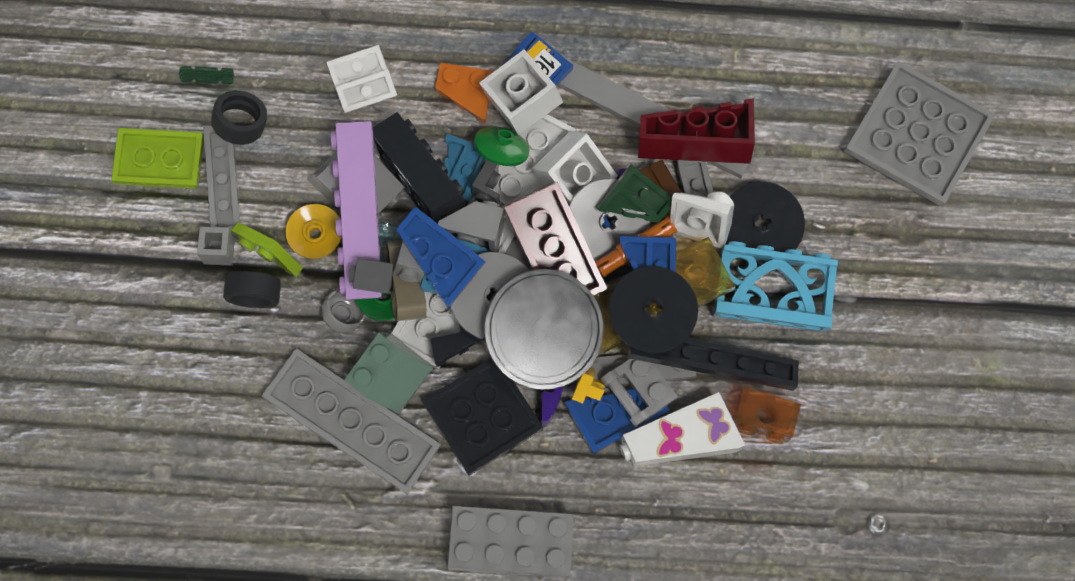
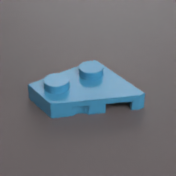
[445,134,487,202]

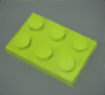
[111,128,204,189]

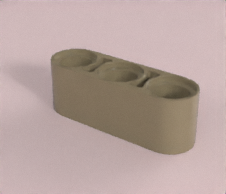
[385,241,427,321]

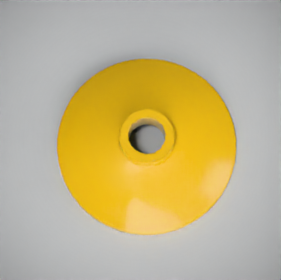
[285,204,342,259]

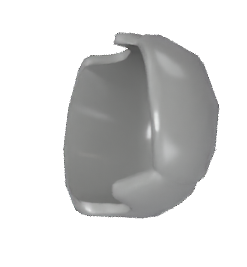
[322,290,366,333]

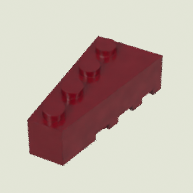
[638,98,755,164]

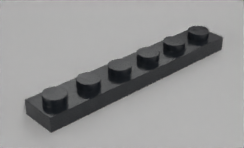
[627,338,799,391]

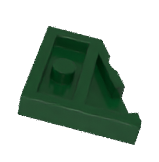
[596,164,672,223]

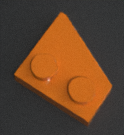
[435,62,494,124]

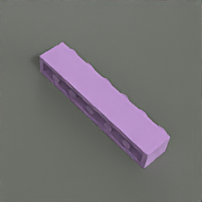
[331,121,383,300]

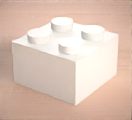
[479,50,563,136]
[532,131,618,205]

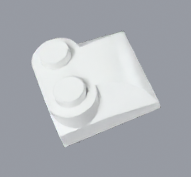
[670,192,734,249]

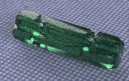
[179,66,235,84]

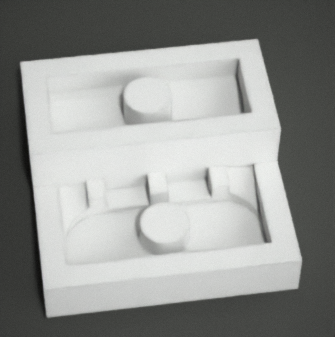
[326,45,397,113]

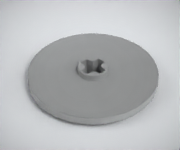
[569,178,650,261]
[451,252,529,339]

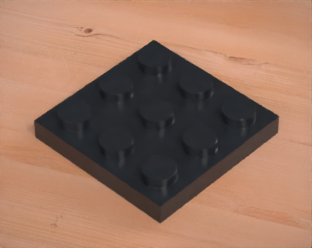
[422,359,544,477]

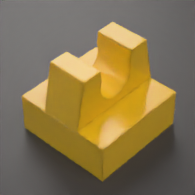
[572,367,605,404]

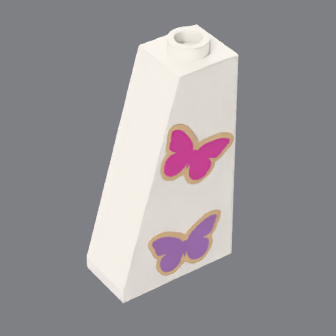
[619,392,745,467]

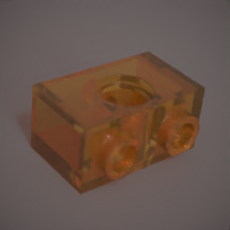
[733,387,801,444]

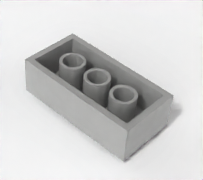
[448,506,574,579]

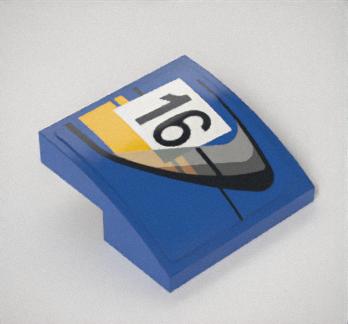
[503,31,573,87]

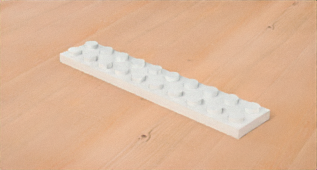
[391,114,576,370]

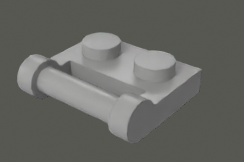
[600,359,678,427]

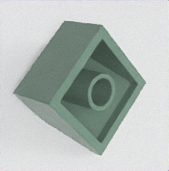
[344,332,434,414]

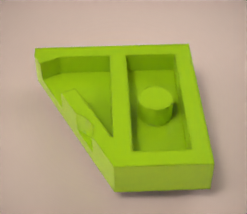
[231,222,303,277]

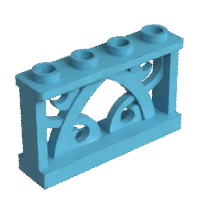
[713,241,838,332]

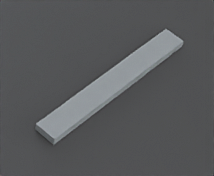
[558,57,754,179]

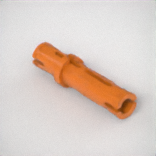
[595,216,678,277]

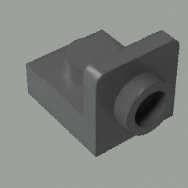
[472,160,501,205]

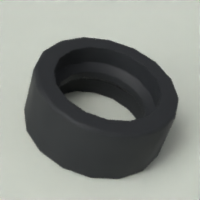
[211,90,267,145]
[223,271,281,308]

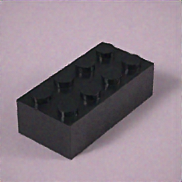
[373,112,468,224]

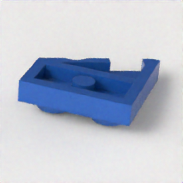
[620,236,676,272]

